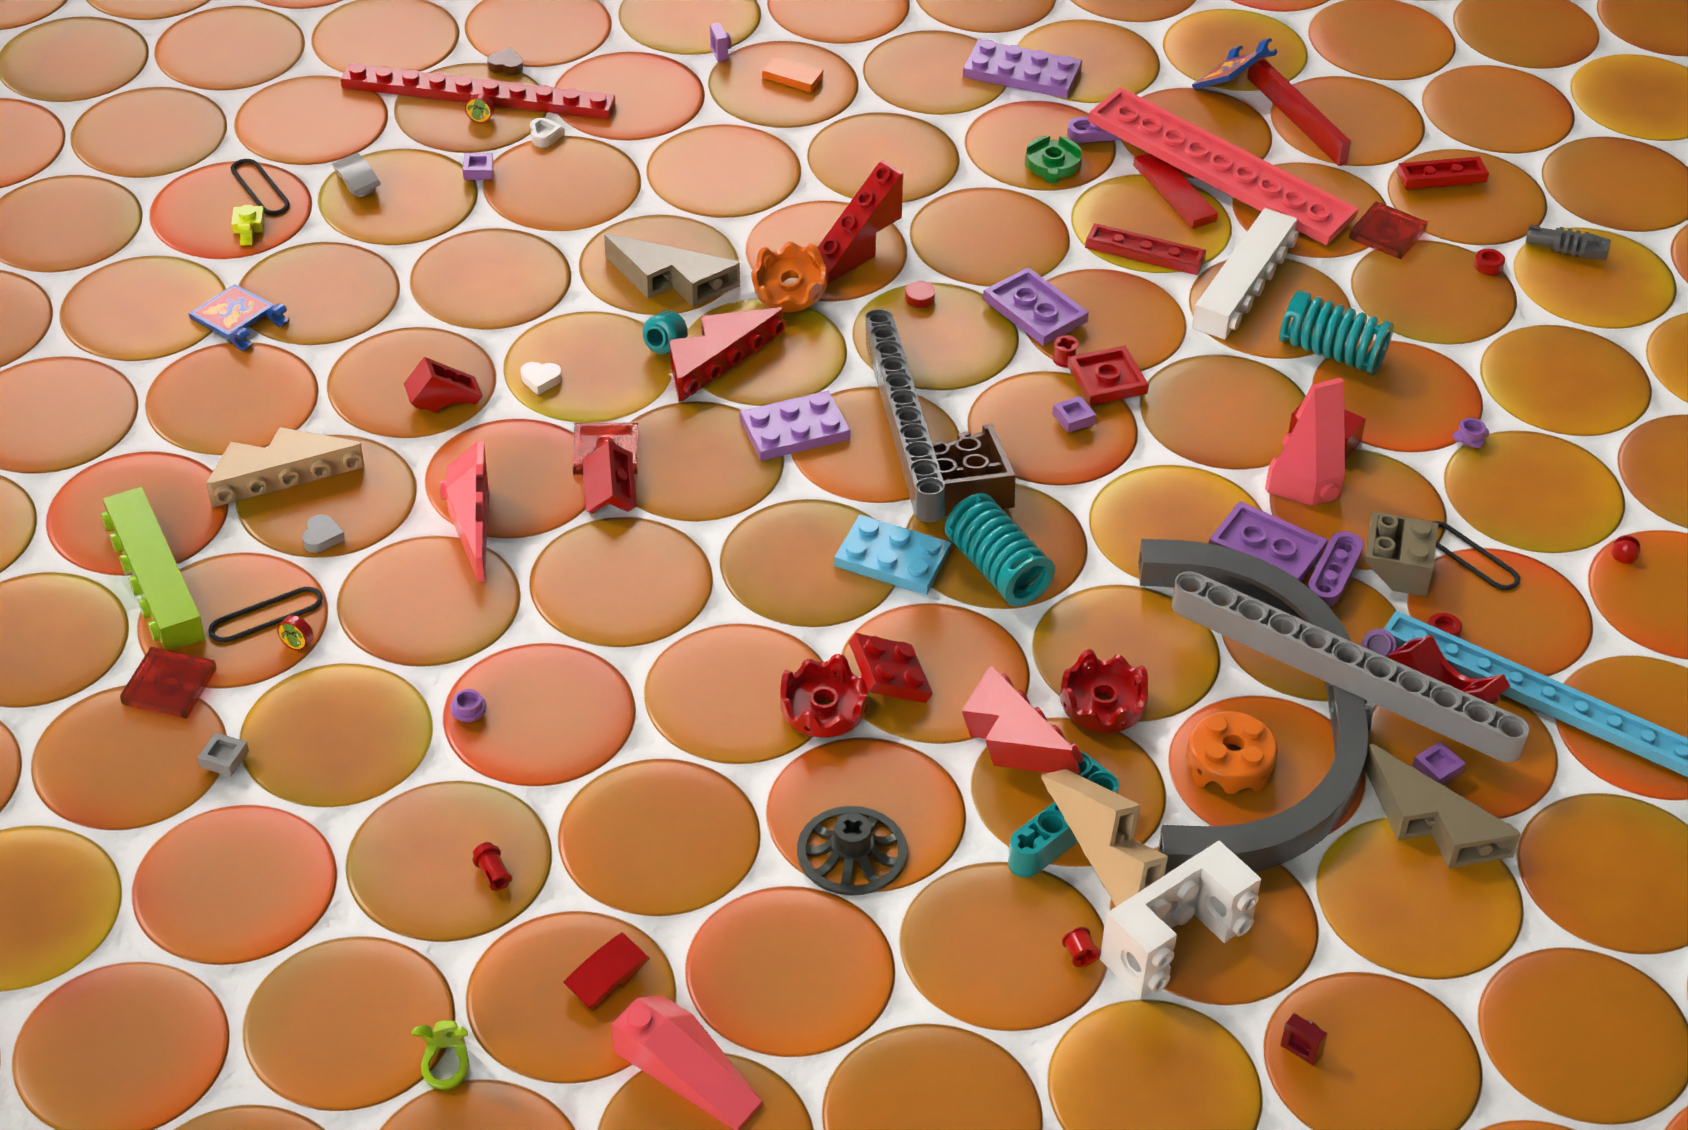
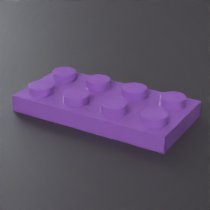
[963,39,1082,99]

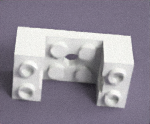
[1100,840,1261,999]

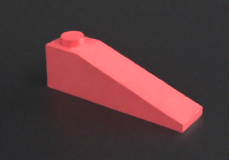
[1265,377,1345,506]
[440,441,489,582]
[611,995,762,1130]

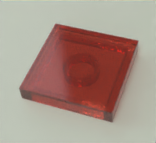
[1349,201,1428,259]
[573,422,639,475]
[120,646,217,719]

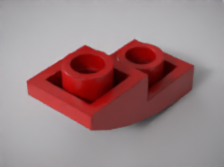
[563,932,650,1011]

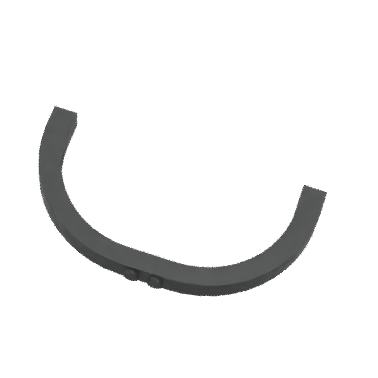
[1138,539,1372,875]

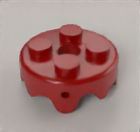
[1060,649,1148,733]
[780,654,868,738]

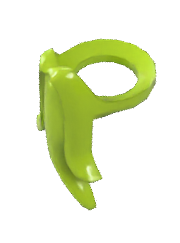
[411,1020,470,1091]

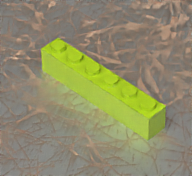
[100,487,206,653]

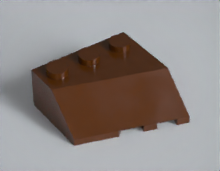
[932,423,1015,516]

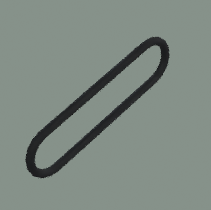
[231,159,290,215]
[1432,521,1520,590]
[208,587,323,643]

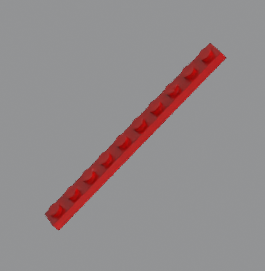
[341,63,615,120]

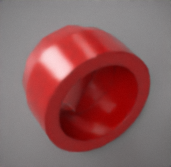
[1611,535,1640,564]

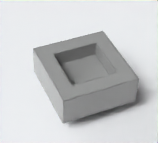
[197,732,249,777]

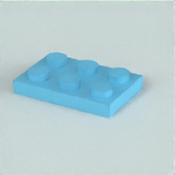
[834,515,951,595]

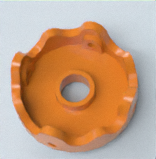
[751,241,828,313]
[1186,711,1278,794]

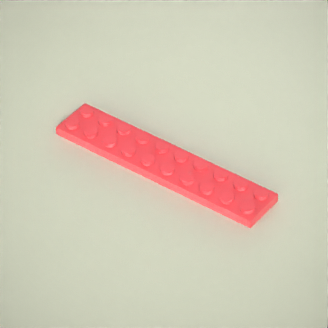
[1088,87,1359,245]

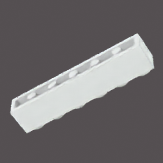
[1192,208,1299,340]

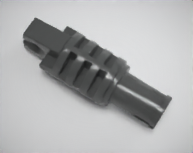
[1526,225,1611,260]

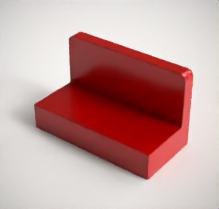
[582,441,637,514]

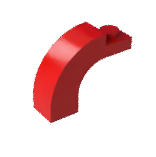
[1388,635,1510,705]

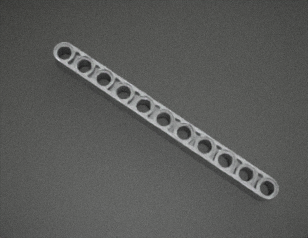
[1172,571,1529,762]

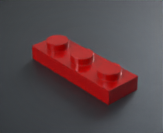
[1397,156,1489,189]

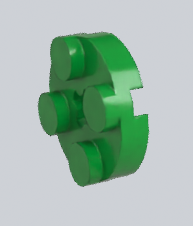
[1025,136,1082,183]

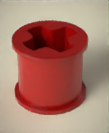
[1052,335,1079,368]
[1062,927,1101,967]

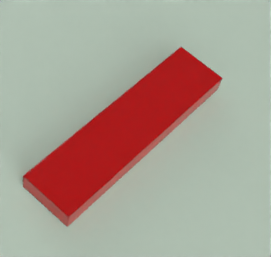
[1133,153,1218,229]
[1085,223,1206,275]

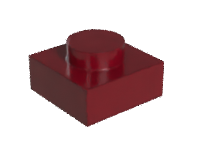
[1280,1013,1328,1066]

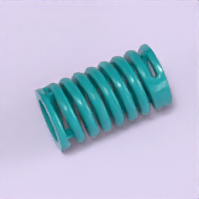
[1279,290,1394,375]
[945,493,1055,606]

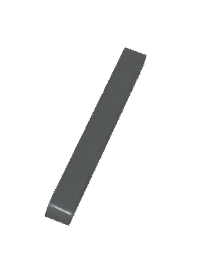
[865,309,945,522]

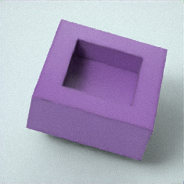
[710,23,731,62]
[463,153,494,181]
[1052,396,1096,433]
[1412,741,1466,785]

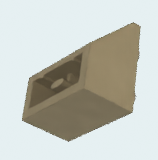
[1365,511,1439,597]

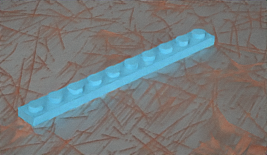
[1384,610,1688,777]

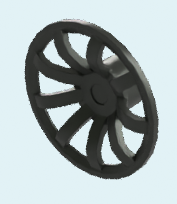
[797,806,907,896]

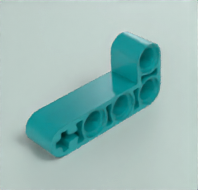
[1008,751,1119,878]

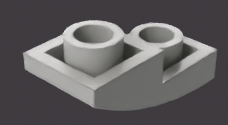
[332,152,381,197]

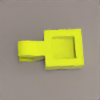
[231,205,265,246]

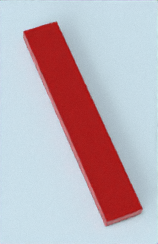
[1247,58,1351,166]

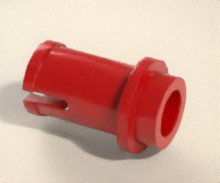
[472,842,512,891]

